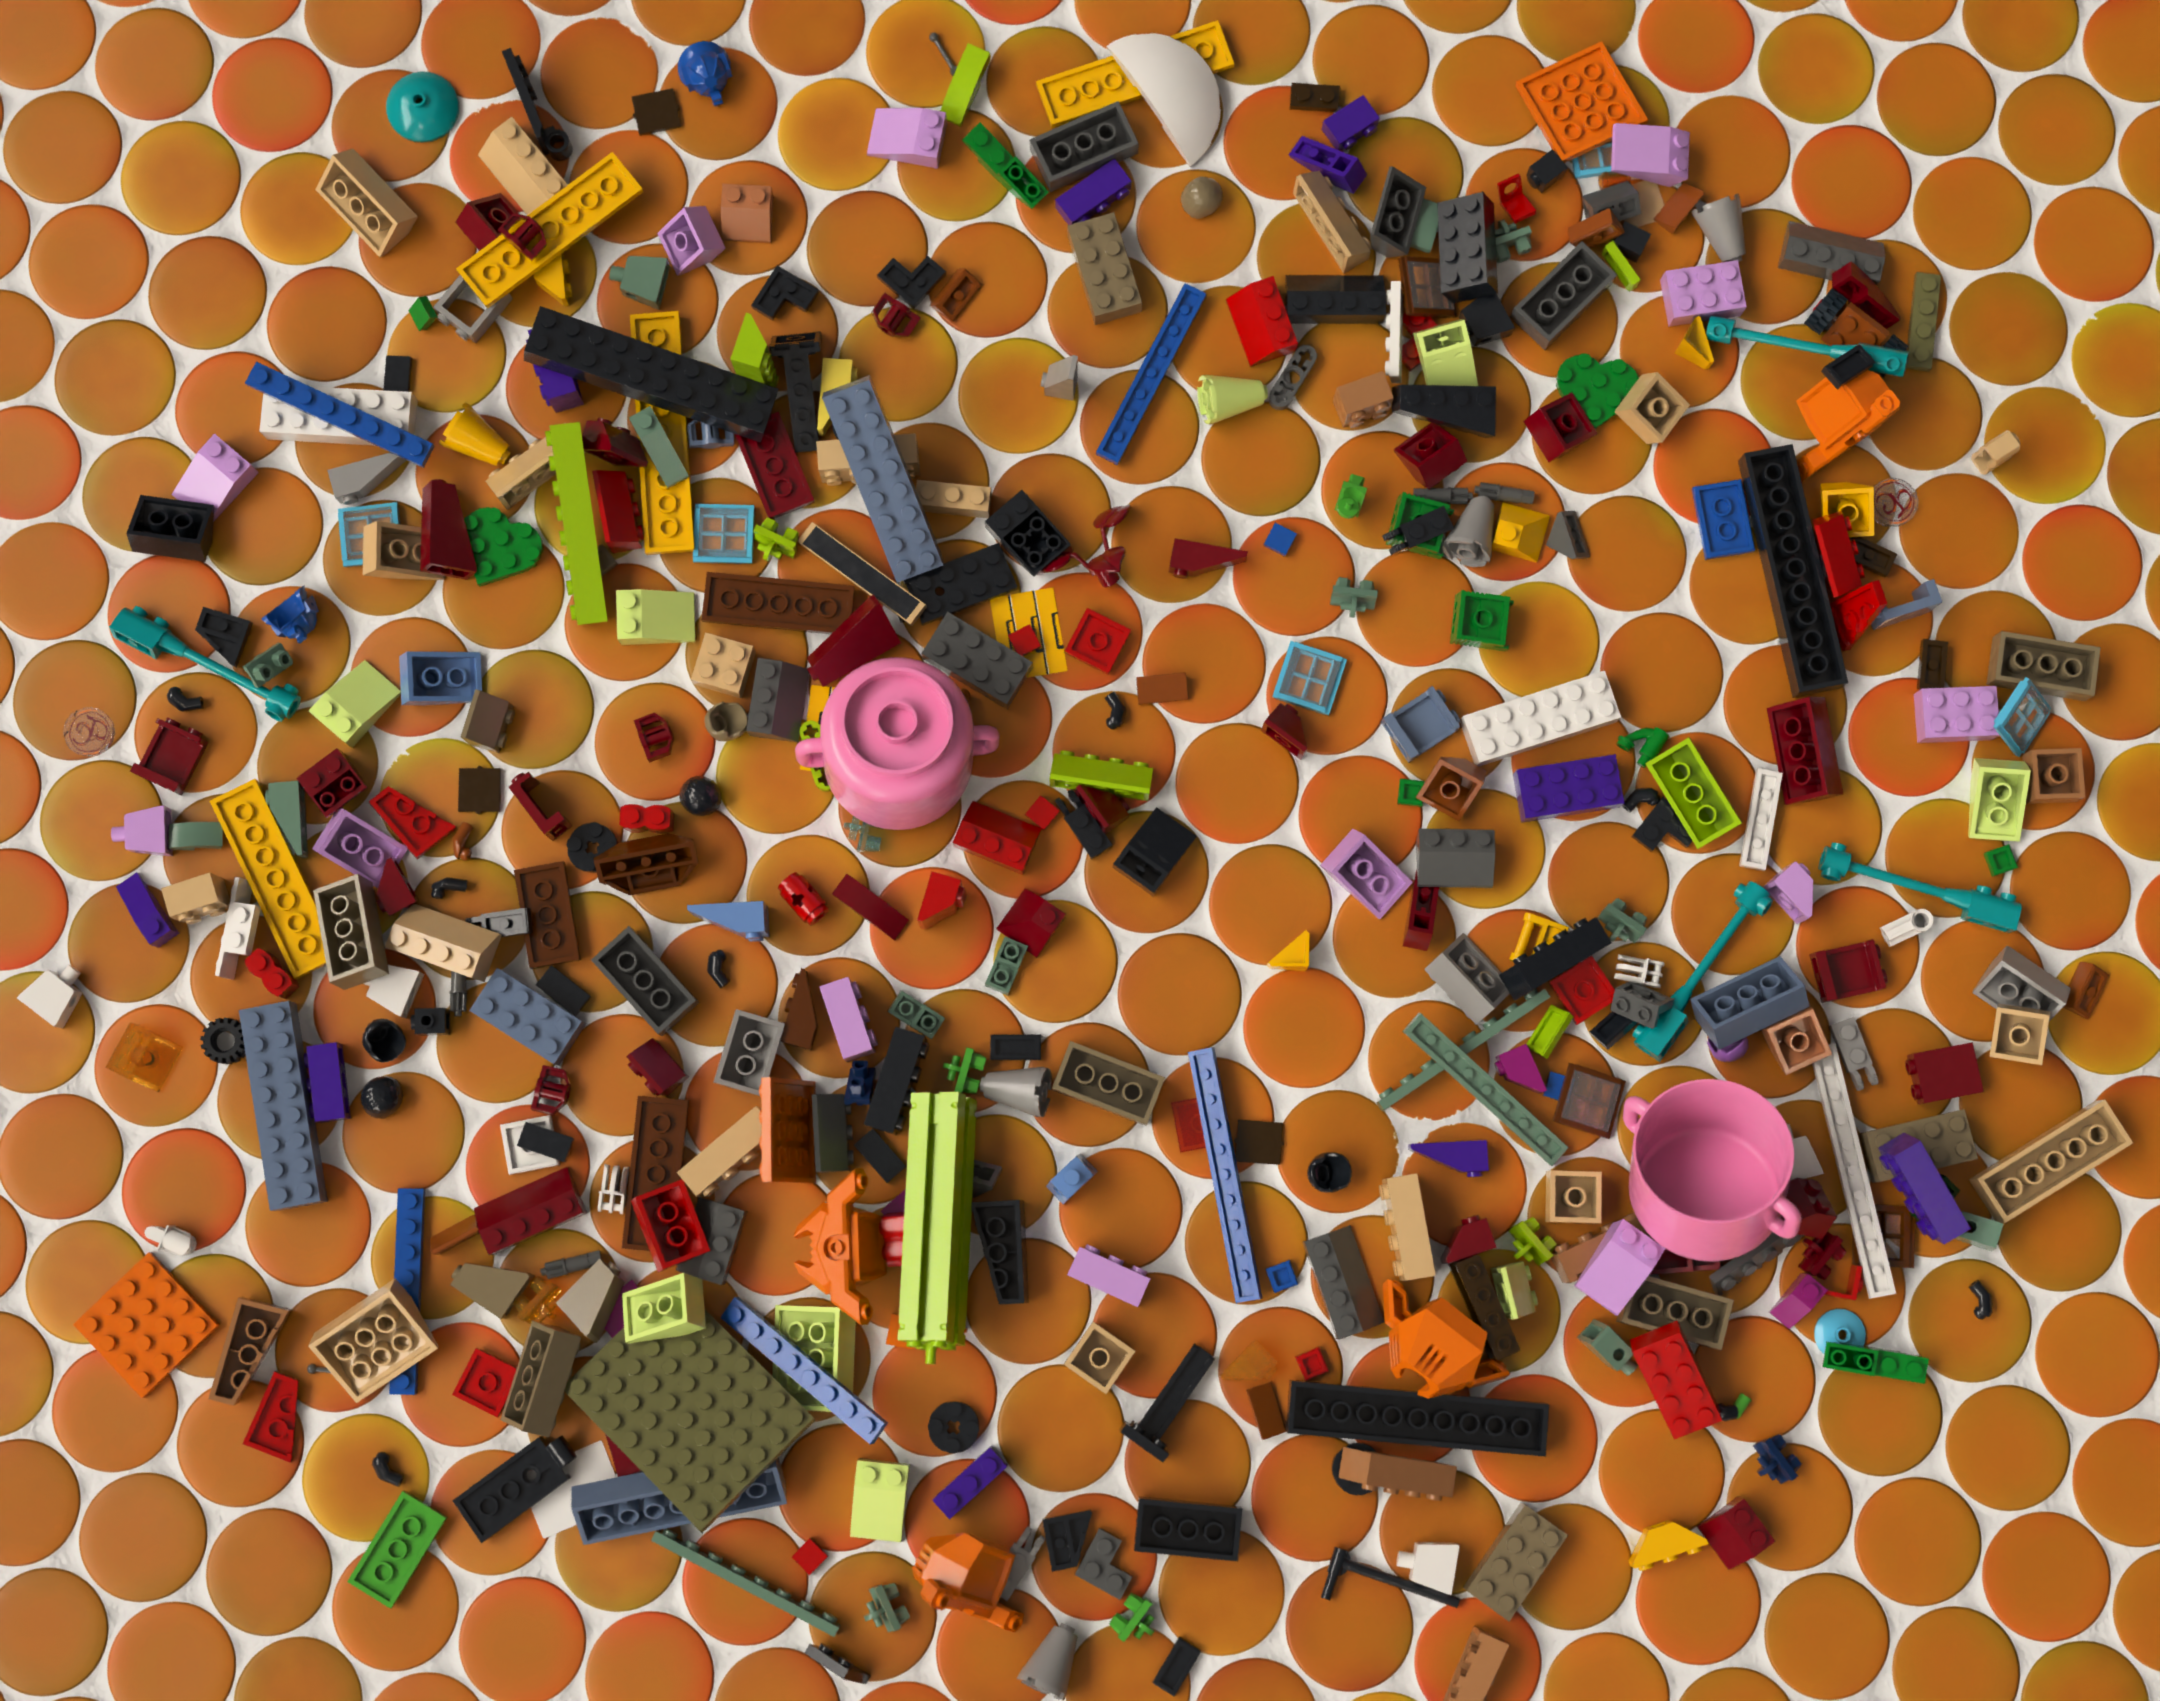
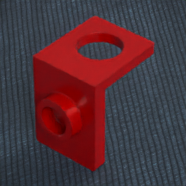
[1497,174,1536,223]
[1824,1265,1863,1301]

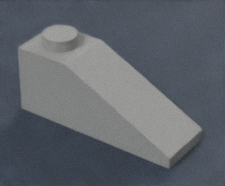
[1041,355,1078,401]
[328,453,406,505]

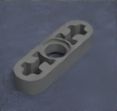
[1269,345,1317,410]

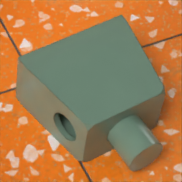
[609,256,671,310]
[1955,1211,2003,1251]
[1577,1319,1638,1376]

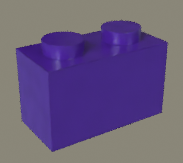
[1321,95,1380,151]

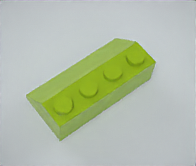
[730,313,779,388]
[1645,737,1742,849]
[1049,751,1153,801]

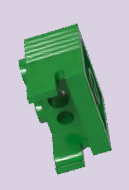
[1386,492,1454,560]
[1450,590,1514,651]

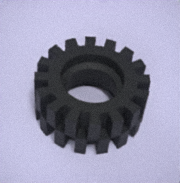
[200,1018,246,1064]

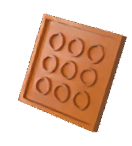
[1515,41,1648,163]
[759,1077,816,1183]
[73,1252,220,1398]

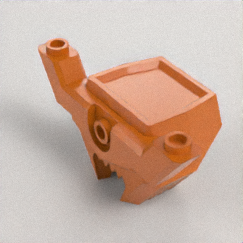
[1796,370,1901,481]
[793,1168,886,1325]
[1383,1279,1510,1399]
[912,1533,1024,1632]

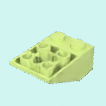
[1413,319,1478,386]

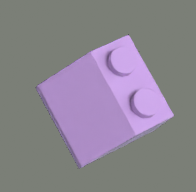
[657,206,725,275]
[1763,861,1813,924]

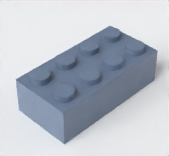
[1690,956,1809,1050]
[469,968,586,1066]

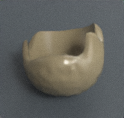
[1181,177,1223,219]
[704,702,748,742]

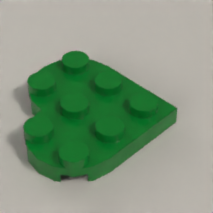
[1556,353,1639,429]
[464,507,544,587]

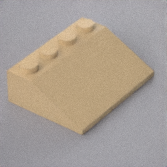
[308,1278,439,1403]

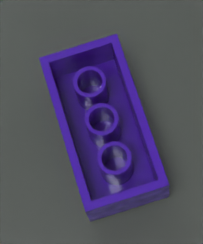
[1513,754,1624,823]
[1878,1133,1971,1245]

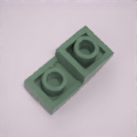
[1410,199,1438,253]
[168,822,223,851]
[985,937,1028,996]
[887,990,945,1039]

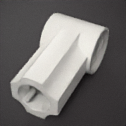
[1880,909,1934,947]

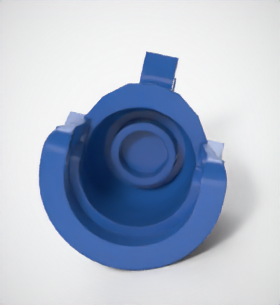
[678,41,732,107]
[261,585,319,643]

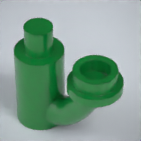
[1616,727,1669,768]

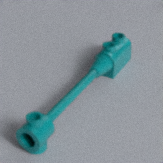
[1706,315,1910,377]
[109,606,301,722]
[1818,843,2022,933]
[1632,881,1773,1062]

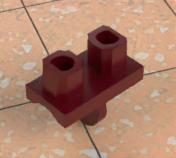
[1798,1232,1847,1280]

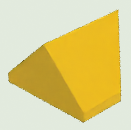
[1675,316,1714,370]
[1267,930,1310,971]

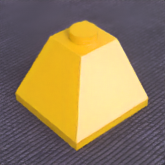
[1820,482,1874,537]
[1492,502,1550,563]

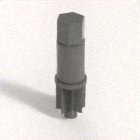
[1474,482,1534,504]
[1413,487,1473,504]
[449,971,467,1017]
[540,1250,603,1279]

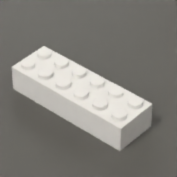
[259,386,418,446]
[1460,671,1621,766]

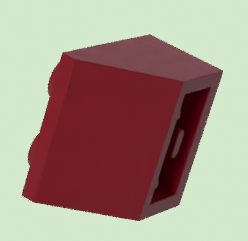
[296,748,367,818]
[626,1038,689,1097]

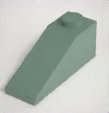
[629,406,689,488]
[265,781,308,858]

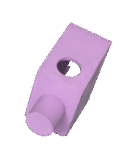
[111,805,173,856]

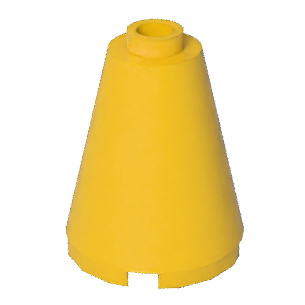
[439,402,511,466]

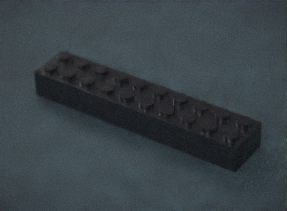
[524,306,778,443]
[1738,444,1848,698]
[1286,1380,1549,1457]

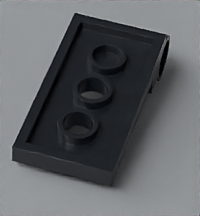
[502,48,573,161]

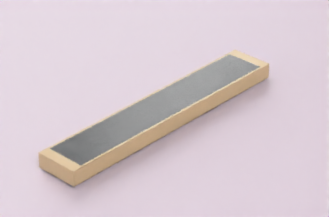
[797,522,927,626]

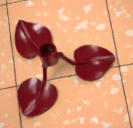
[1037,504,1131,587]

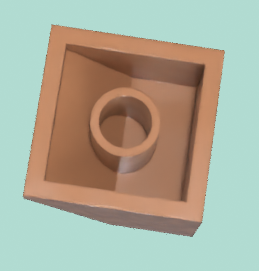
[721,184,774,243]
[1761,1007,1832,1075]

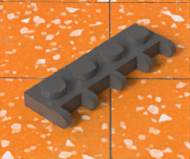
[1709,1232,1801,1296]

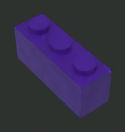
[1055,158,1132,225]
[304,1042,351,1123]
[932,1446,1008,1520]

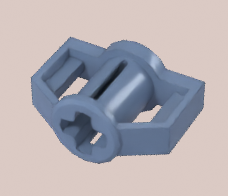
[687,420,734,449]

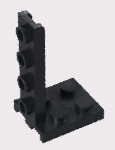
[769,331,822,453]
[1120,1343,1215,1462]

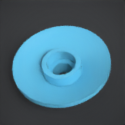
[1814,1309,1866,1354]

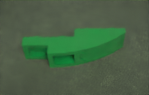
[962,122,1049,209]
[1822,1341,1929,1384]

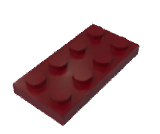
[735,411,815,519]

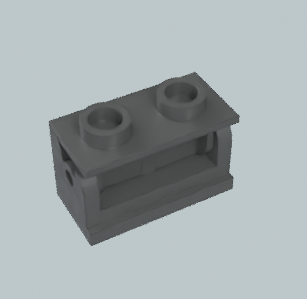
[1582,181,1641,221]

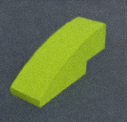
[940,43,991,127]

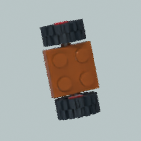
[1804,288,1909,379]

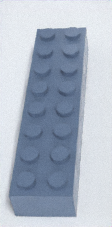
[822,375,943,583]
[239,1001,328,1211]
[571,1457,787,1545]

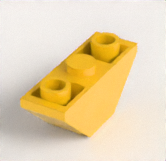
[534,249,572,306]
[1629,1520,1708,1571]

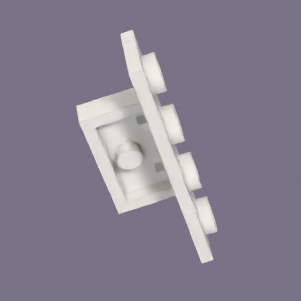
[215,877,261,980]

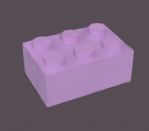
[1660,260,1747,327]
[1914,686,2000,743]
[819,977,878,1062]
[1067,1244,1150,1307]

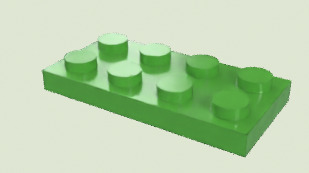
[347,1490,448,1609]

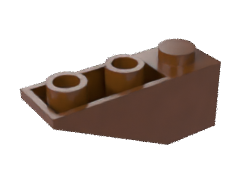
[780,968,818,1051]

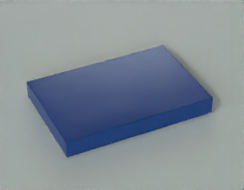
[1692,479,1755,560]

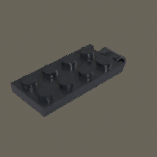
[898,543,1018,626]
[452,1435,577,1543]

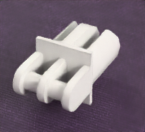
[1614,954,1665,988]
[598,1164,630,1215]
[144,1225,197,1256]

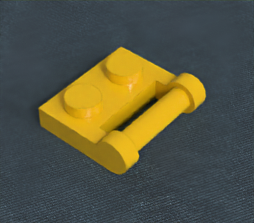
[1509,913,1569,962]

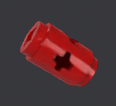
[778,872,829,926]

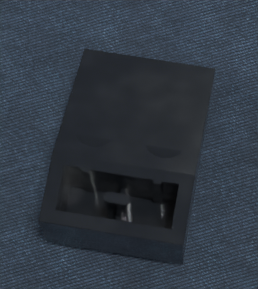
[985,490,1071,577]
[1113,807,1197,896]

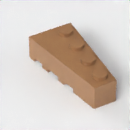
[1551,1212,1656,1283]
[208,1297,293,1405]
[1338,1447,1457,1501]
[1443,1626,1509,1701]

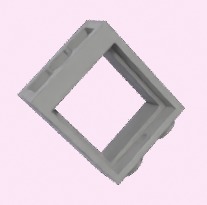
[433,275,513,343]

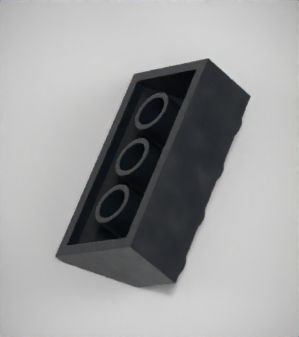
[1285,275,1386,324]

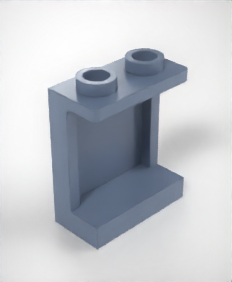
[1871,579,1942,631]
[1381,686,1460,763]

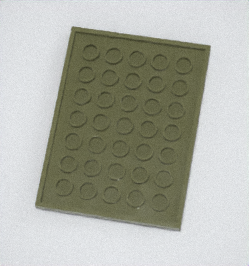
[564,1310,815,1533]

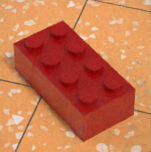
[1630,1320,1722,1440]

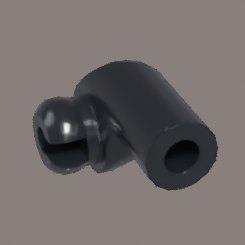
[167,687,204,712]
[1104,692,1126,730]
[1622,788,1660,813]
[431,877,467,899]
[707,950,730,989]
[1968,1280,1993,1320]
[372,1452,404,1487]

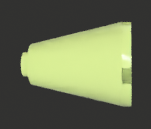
[1197,375,1268,425]

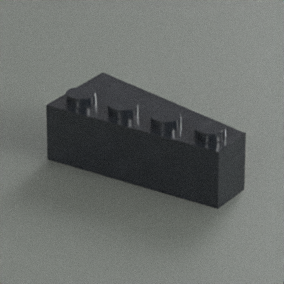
[1392,385,1496,438]
[1499,917,1612,1001]
[971,1200,1029,1305]

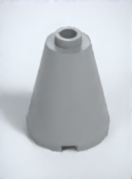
[1692,194,1746,262]
[1442,496,1495,567]
[980,1067,1052,1117]
[1017,1623,1078,1701]

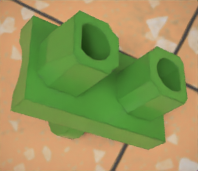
[1334,474,1367,519]
[942,1048,987,1094]
[1109,1592,1155,1642]

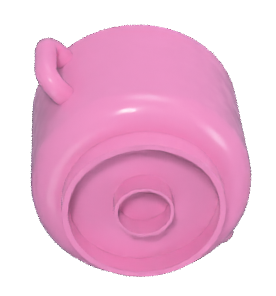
[795,657,1000,830]
[1623,1079,1801,1262]

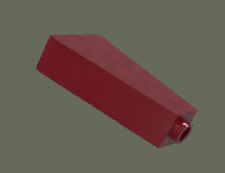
[420,479,477,580]
[807,594,901,687]

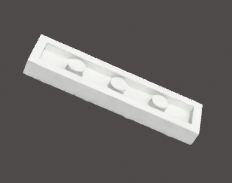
[1385,281,1403,384]
[1739,768,1783,871]

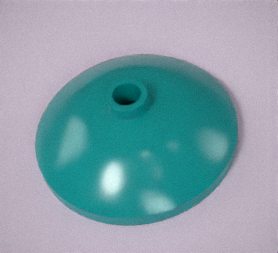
[386,72,459,143]

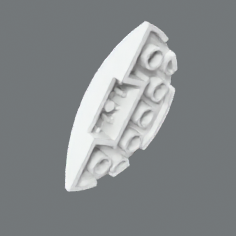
[1106,33,1221,167]

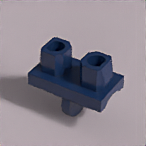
[844,1061,876,1106]
[1753,1434,1802,1484]

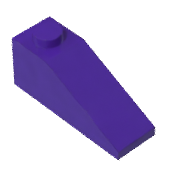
[1289,136,1367,194]
[116,872,179,948]
[1408,1140,1489,1177]

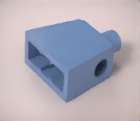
[1046,1153,1098,1205]

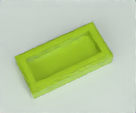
[1602,241,1641,292]
[1527,1004,1574,1059]

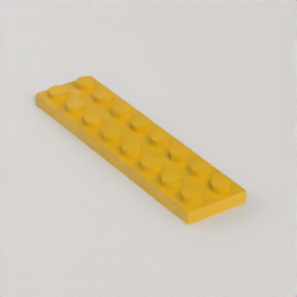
[1036,20,1234,128]
[456,152,643,309]
[210,779,326,979]

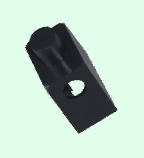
[1459,294,1515,346]

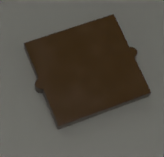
[632,88,681,136]
[458,766,501,815]
[1234,1120,1284,1165]

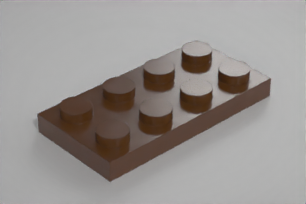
[514,861,581,969]

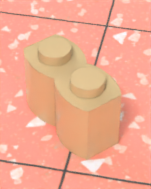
[1971,430,2020,475]

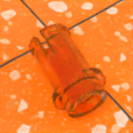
[1598,171,1631,189]

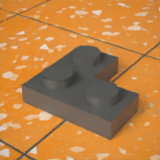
[1075,1528,1132,1600]

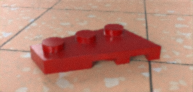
[1830,580,1888,651]
[369,786,457,859]
[242,1371,299,1463]

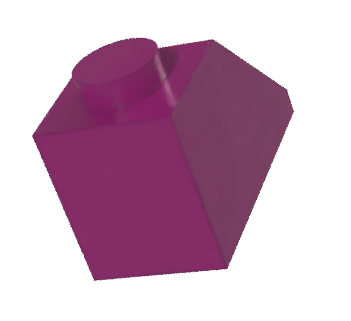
[1494,1044,1547,1094]
[1769,1273,1828,1329]

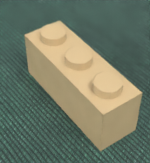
[916,480,992,518]

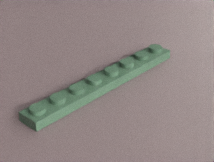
[1376,989,1550,1111]
[1402,1013,1569,1166]
[651,1528,841,1637]

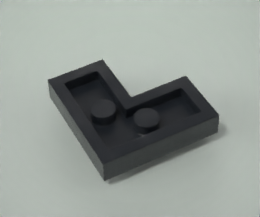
[877,256,946,309]
[751,265,819,321]
[1631,797,1692,852]

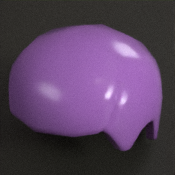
[1707,1037,1749,1062]

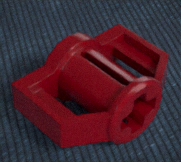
[498,213,547,262]
[871,292,921,337]
[634,712,674,763]
[531,1065,571,1115]

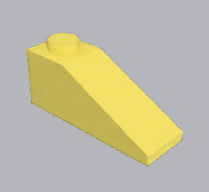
[817,358,858,436]

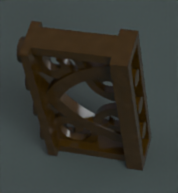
[1448,1255,1520,1360]

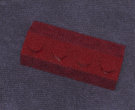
[1767,696,1844,805]
[474,1167,587,1255]

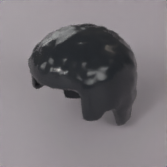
[679,776,722,816]
[362,1019,406,1063]
[361,1076,403,1119]
[1307,1152,1352,1193]

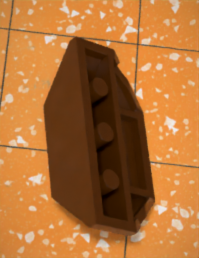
[594,833,698,895]

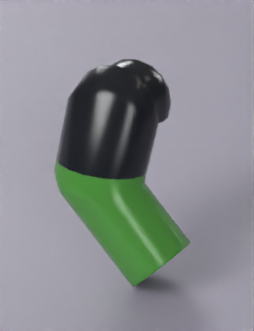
[1718,1393,1752,1421]

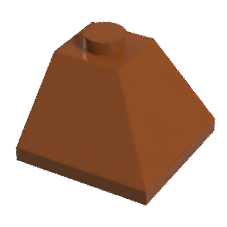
[1416,757,1486,821]

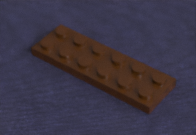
[701,572,855,634]
[622,1096,689,1251]

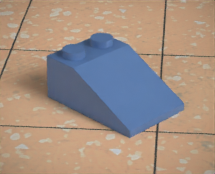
[399,651,482,705]
[687,901,770,942]

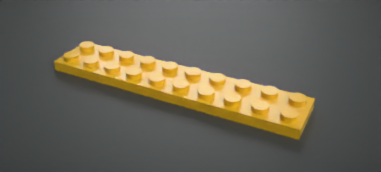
[630,311,695,555]

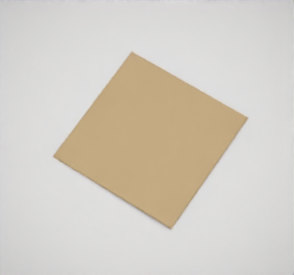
[1624,181,1664,227]

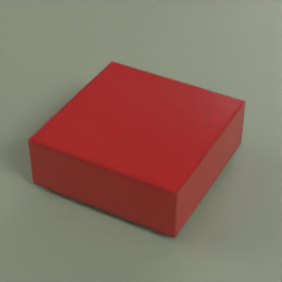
[1008,624,1041,656]
[1025,795,1060,831]
[1295,1347,1329,1381]
[792,1538,828,1575]

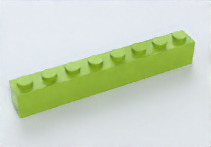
[545,422,608,625]

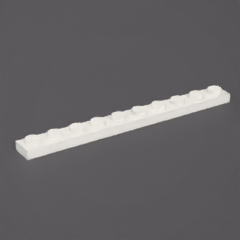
[1812,1043,1896,1299]

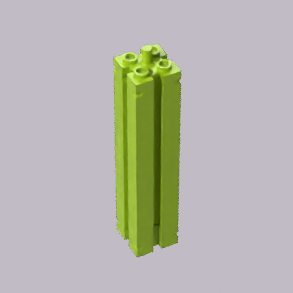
[897,1092,977,1364]

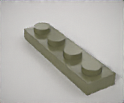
[1906,272,1941,372]

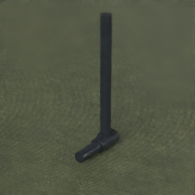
[1321,1547,1460,1608]

